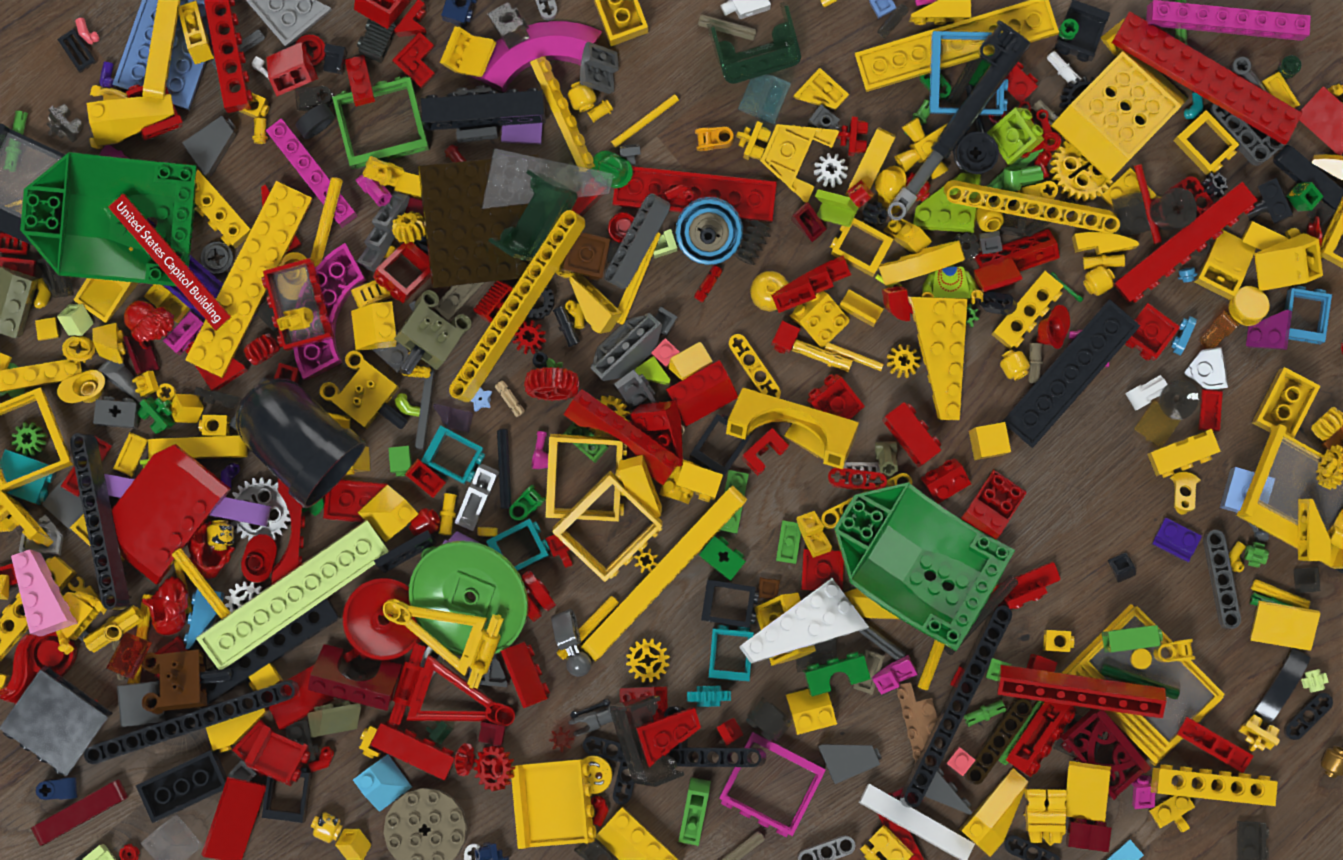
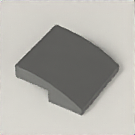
[580,42,619,94]
[42,475,84,531]
[117,680,165,727]

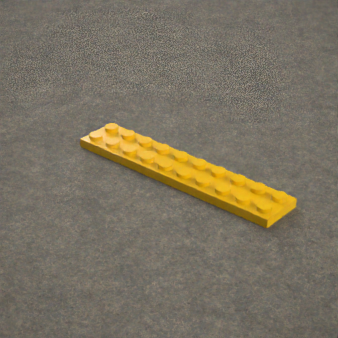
[855,0,1059,92]
[185,181,313,378]

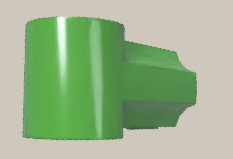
[1003,165,1043,191]

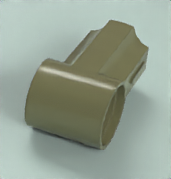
[875,441,898,476]

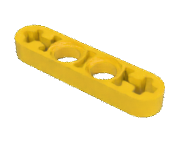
[729,334,781,398]

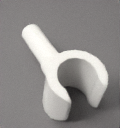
[252,56,269,79]

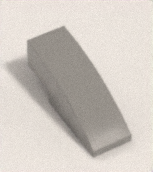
[455,464,499,531]

